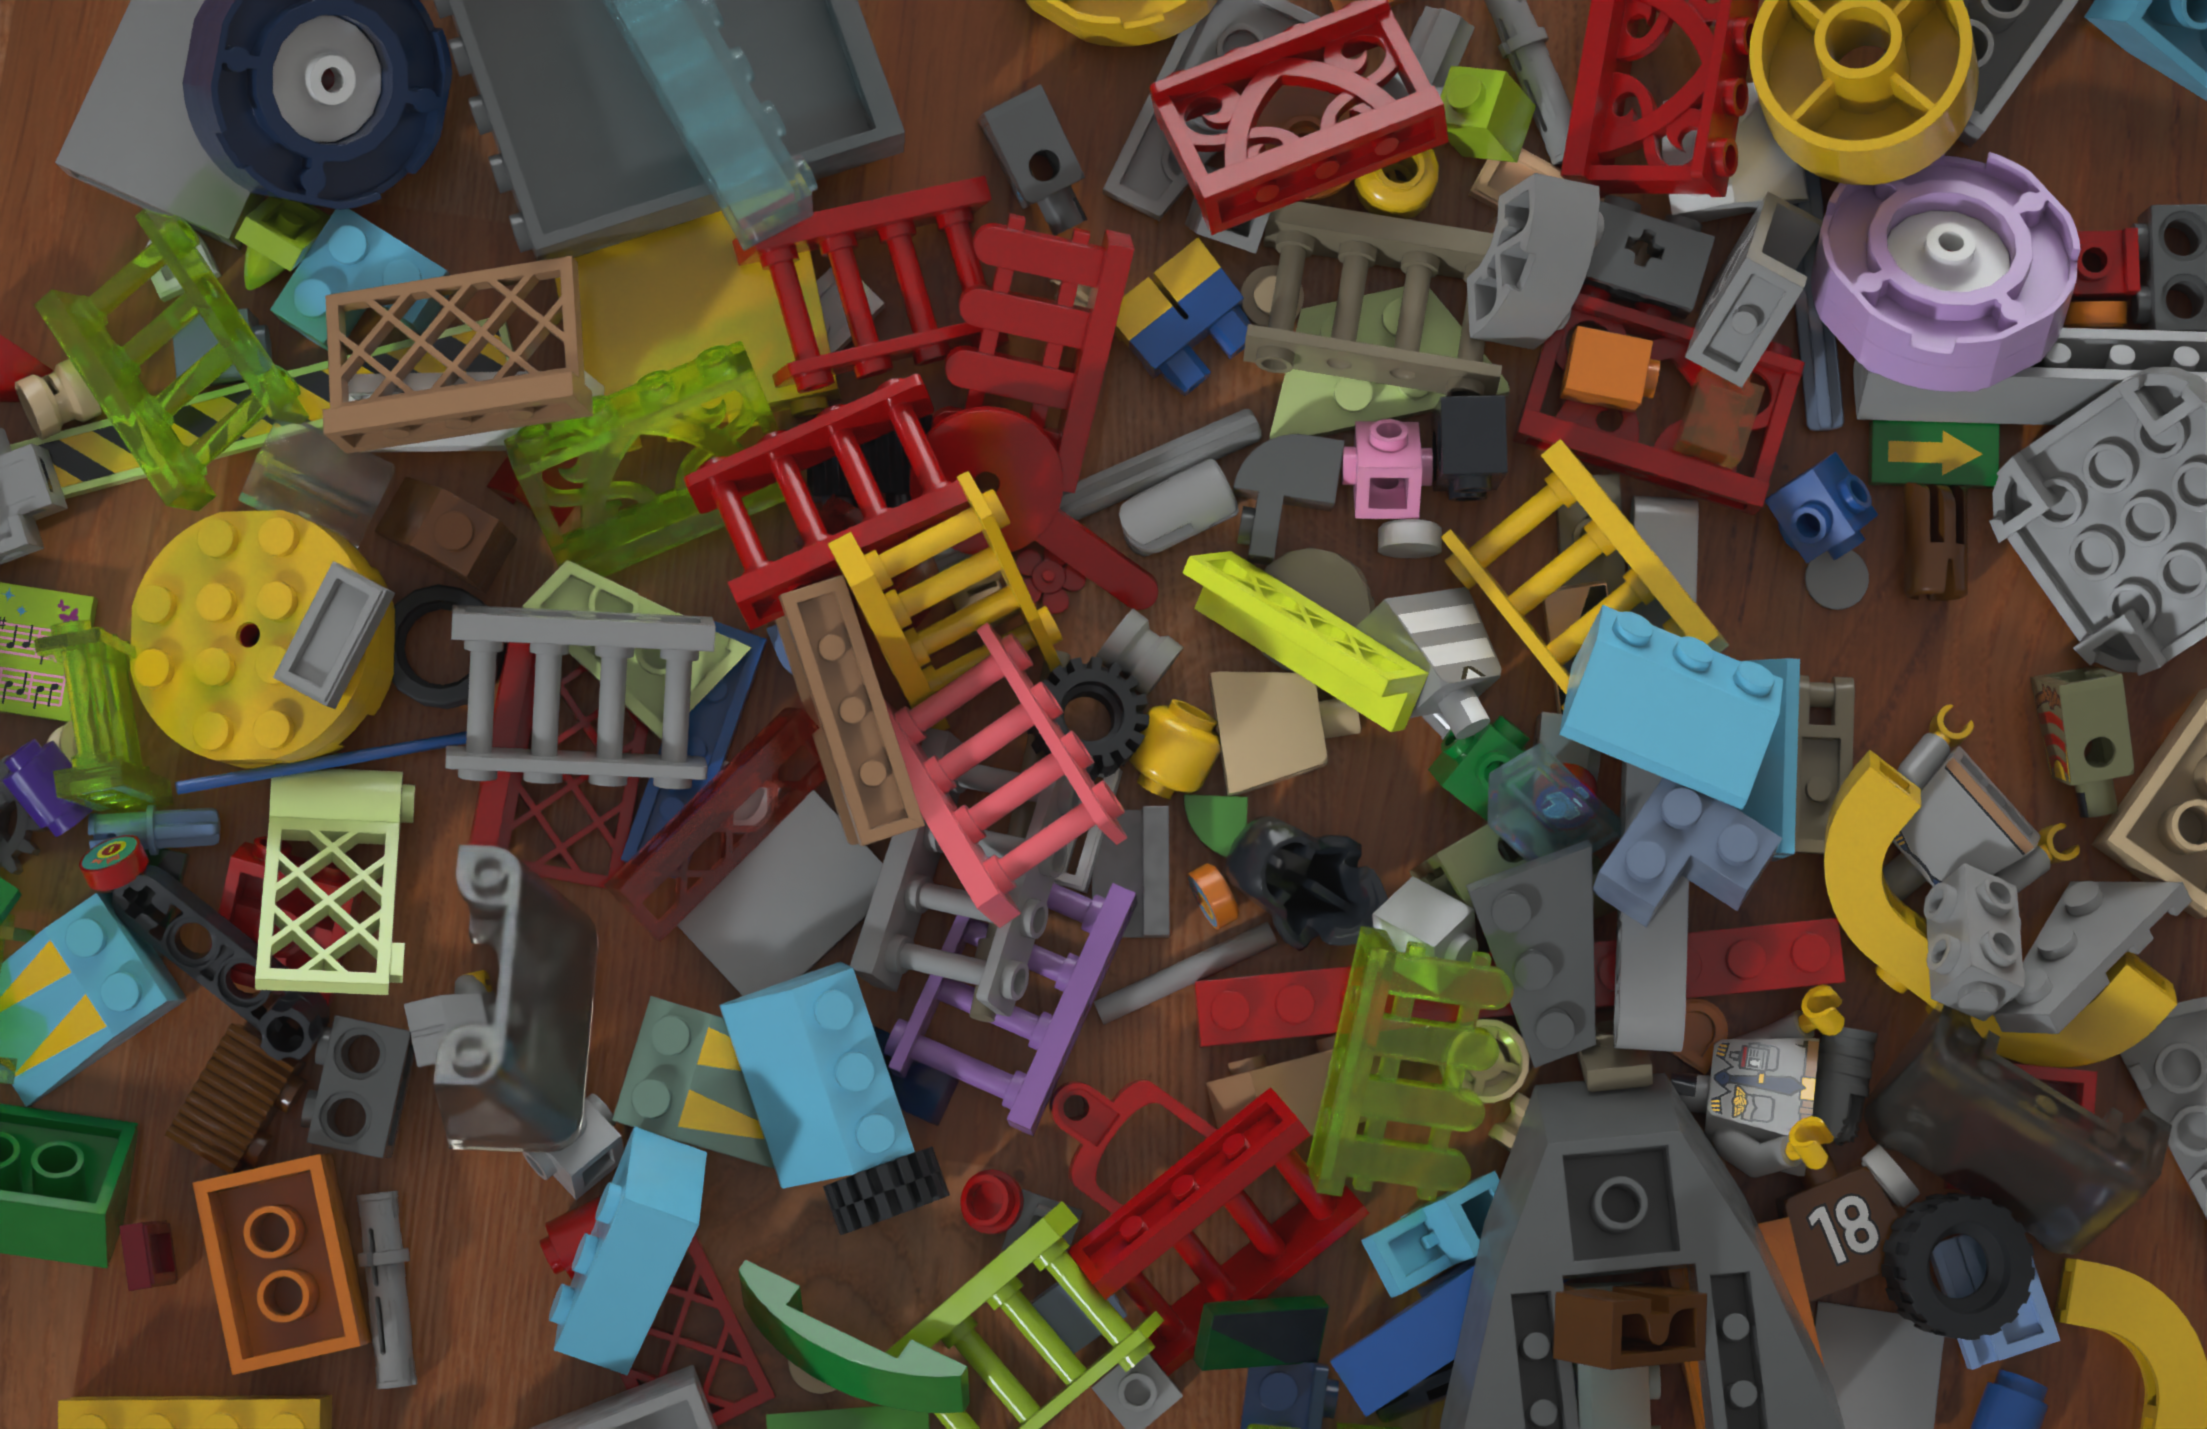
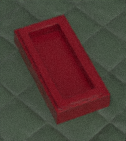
[119,1220,178,1291]

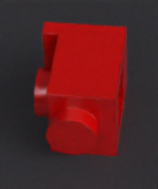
[2070,228,2141,302]

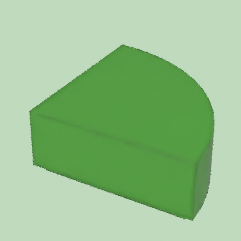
[1184,794,1248,858]

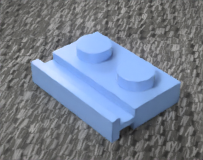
[1930,1217,2061,1370]

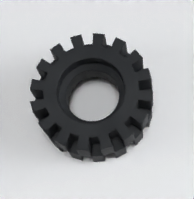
[1027,656,1149,781]
[823,1146,950,1235]

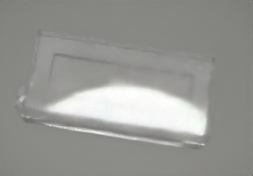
[238,412,396,549]

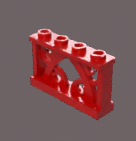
[1149,0,1449,235]
[1560,0,1759,198]
[1512,284,1805,516]

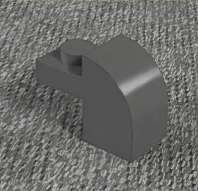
[1233,434,1345,565]

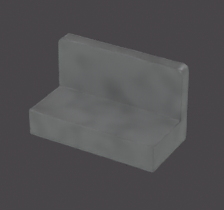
[1092,806,1170,938]

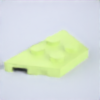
[1269,286,1510,440]

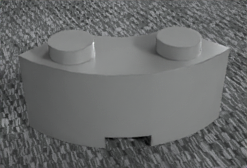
[1467,173,1604,350]

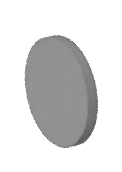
[1805,550,1869,610]

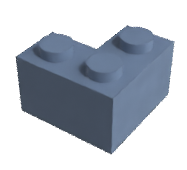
[1593,778,1782,928]

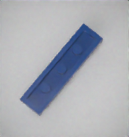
[621,621,768,882]

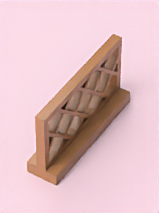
[323,256,593,454]

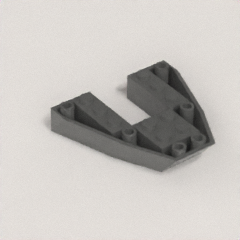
[1440,1073,1845,1429]

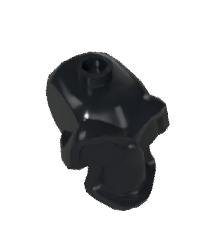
[1225,815,1388,951]

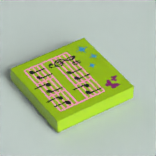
[0,582,98,723]

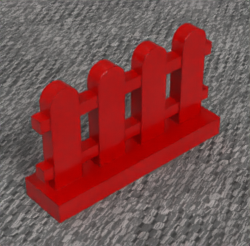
[931,213,1135,494]

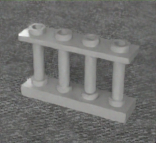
[445,605,716,789]
[850,728,1082,1017]

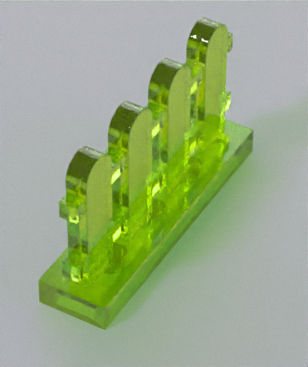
[1307,926,1514,1201]

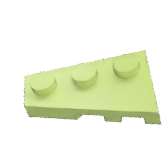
[522,560,751,741]

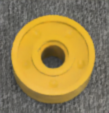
[1749,0,1979,185]

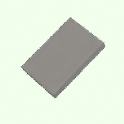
[673,790,883,996]

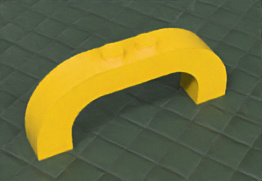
[1824,750,2178,1068]
[2053,1258,2207,1429]

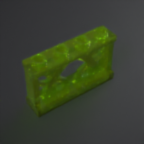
[504,341,785,577]

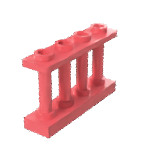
[884,622,1128,928]

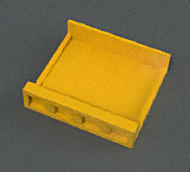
[555,186,841,455]

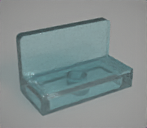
[1487,743,1621,862]

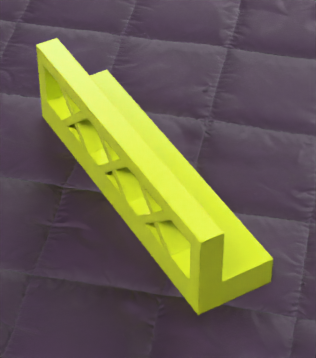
[1183,551,1429,732]

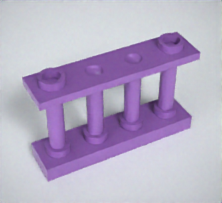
[884,857,1138,1136]

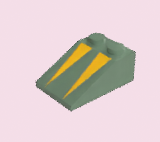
[612,996,774,1168]

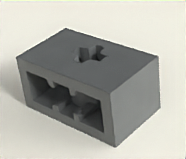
[1583,195,1715,319]

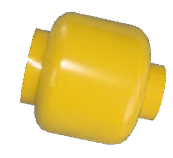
[1354,149,1439,219]
[1129,699,1221,799]

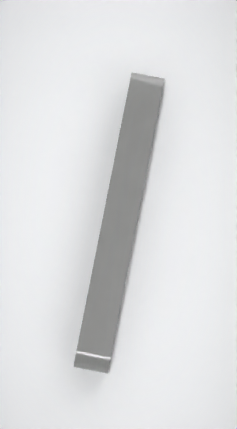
[1614,496,1699,1052]

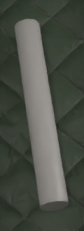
[1093,922,1278,1025]

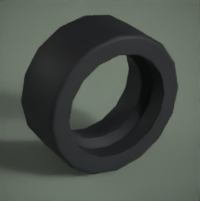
[392,584,506,709]

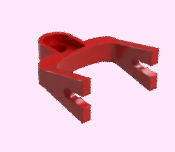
[1049,1079,1217,1214]

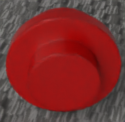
[960,1169,1024,1234]

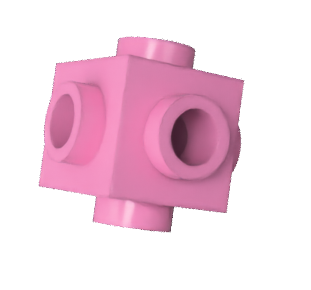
[1341,419,1433,519]

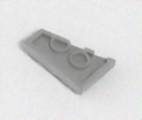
[1993,881,2192,1034]

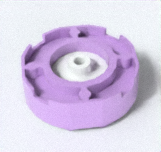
[1811,152,2081,392]

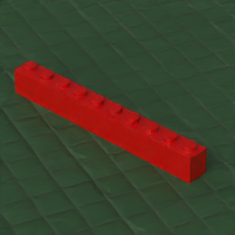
[1193,918,1846,1048]

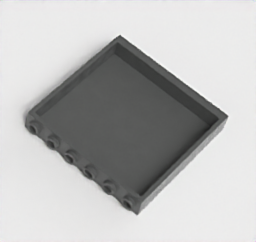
[433,0,905,261]

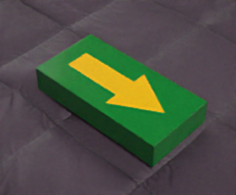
[1868,420,1999,489]

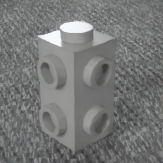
[1924,863,2025,1021]

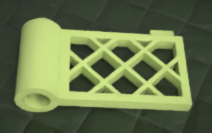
[255,768,415,995]

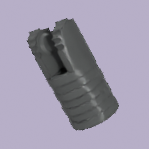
[1812,1027,1878,1146]

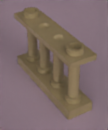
[1243,202,1502,397]

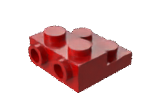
[210,836,364,1007]

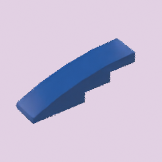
[1330,1261,1570,1417]

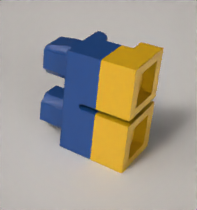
[1114,237,1251,396]

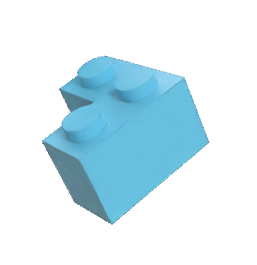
[270,208,450,351]

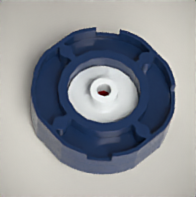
[182,0,453,210]

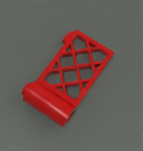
[539,1195,776,1426]

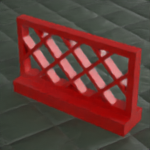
[465,642,648,891]

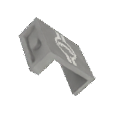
[1685,191,1823,388]

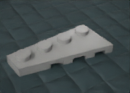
[2120,996,2207,1219]

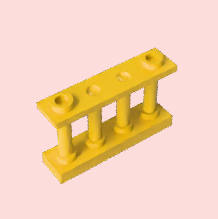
[1441,439,1729,710]
[828,471,1063,732]

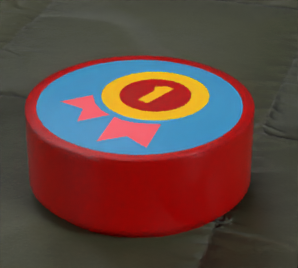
[79,835,149,891]

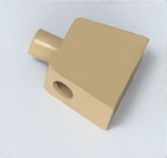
[1209,671,1361,796]

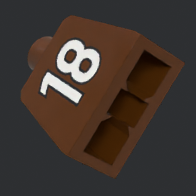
[1775,1144,1900,1303]

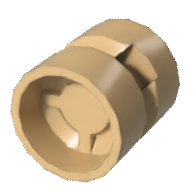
[1439,1019,1529,1104]

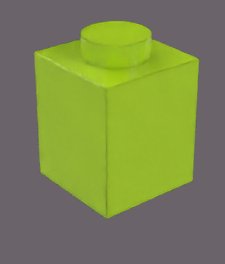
[1440,65,1536,163]

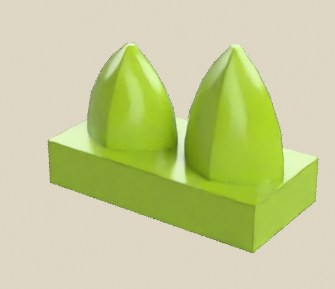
[235,196,331,290]

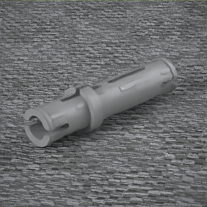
[1484,0,1572,166]
[356,1190,418,1389]

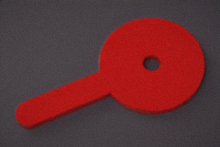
[910,406,1159,610]

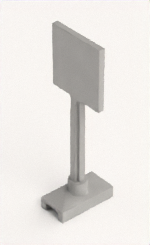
[1814,1301,1944,1429]

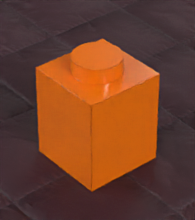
[1559,326,1660,413]

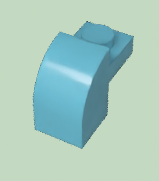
[1361,1171,1500,1298]

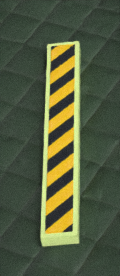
[10,318,514,499]

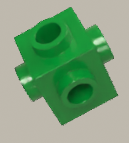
[1428,715,1539,823]

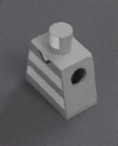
[1355,587,1502,739]

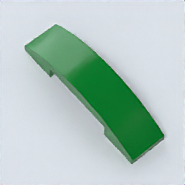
[739,1260,970,1413]

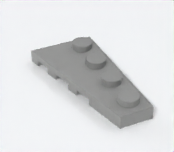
[1103,0,1320,221]

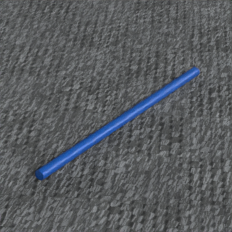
[175,731,467,795]

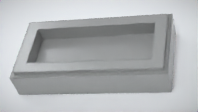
[273,561,395,709]

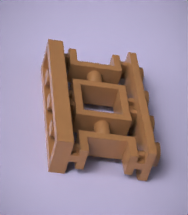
[775,575,925,846]

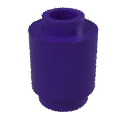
[1,738,97,837]

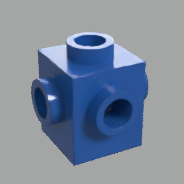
[1765,452,1878,564]

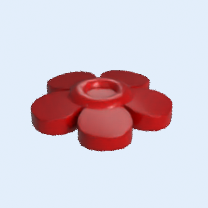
[1015,548,1086,615]

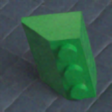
[0,1103,138,1268]

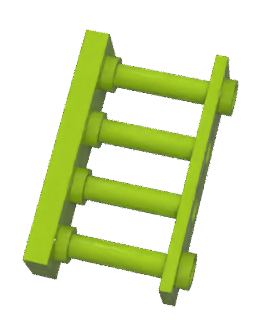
[885,1201,1164,1429]

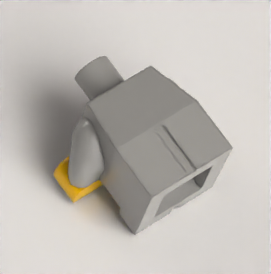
[404,970,522,1072]

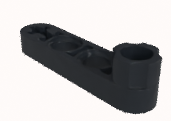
[112,865,330,1061]

